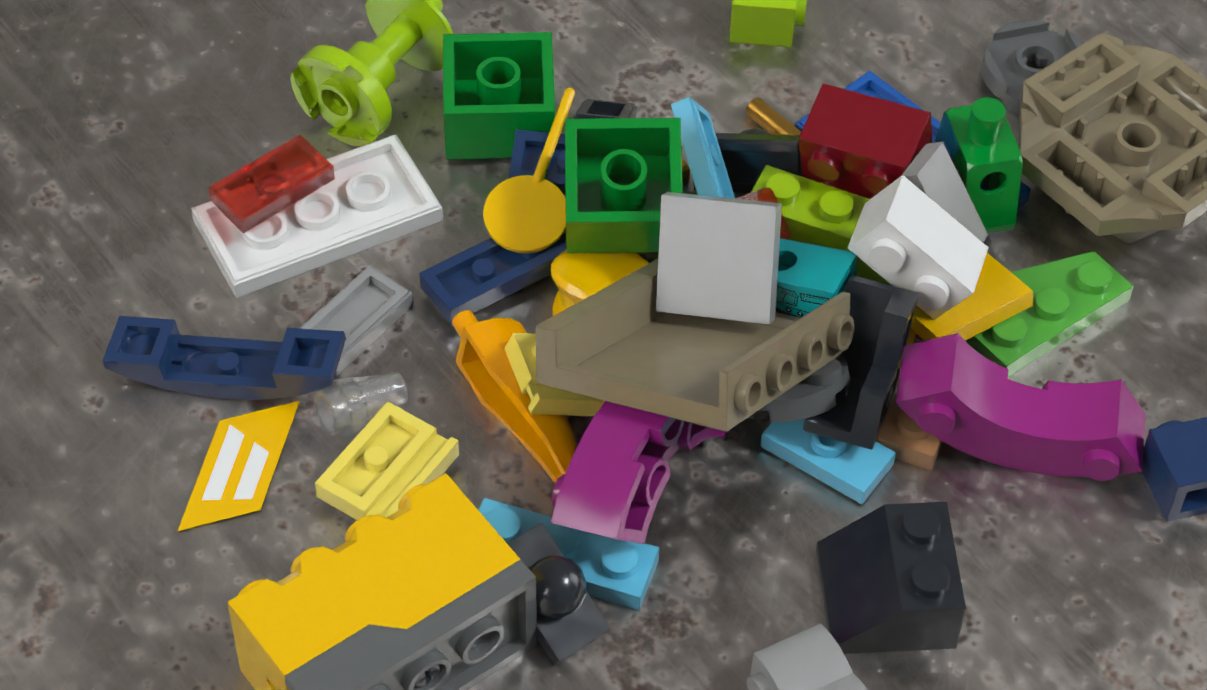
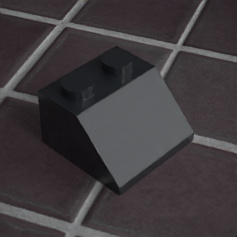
[816,502,966,654]

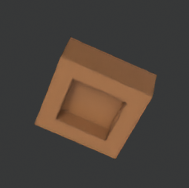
[876,394,943,470]

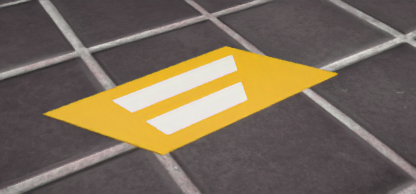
[177,400,300,532]

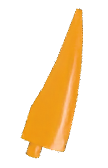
[452,310,577,483]

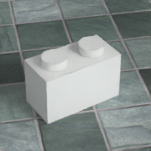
[848,175,989,320]

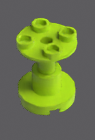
[290,0,453,147]

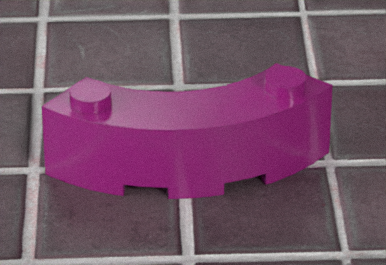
[896,333,1146,481]
[550,401,725,544]

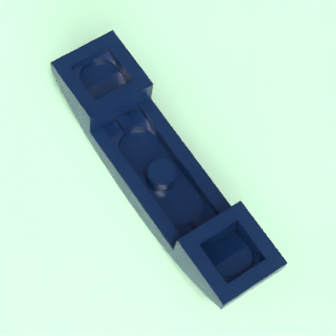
[102,316,346,400]

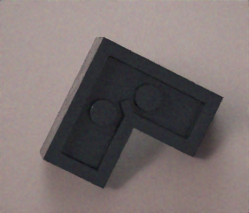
[803,276,919,450]

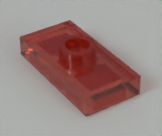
[208,135,335,233]

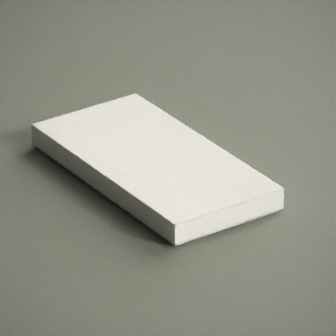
[191,134,443,298]

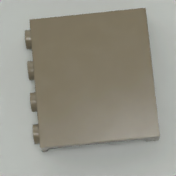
[535,259,854,432]

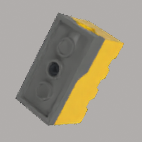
[227,473,537,690]

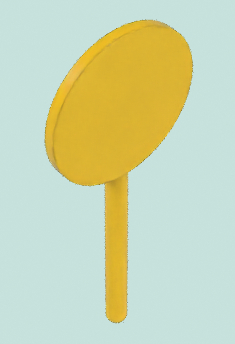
[483,88,575,253]

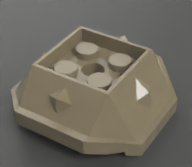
[1018,33,1207,244]

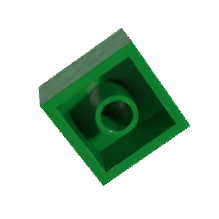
[443,32,555,159]
[565,118,683,253]

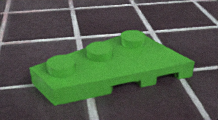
[965,251,1134,377]

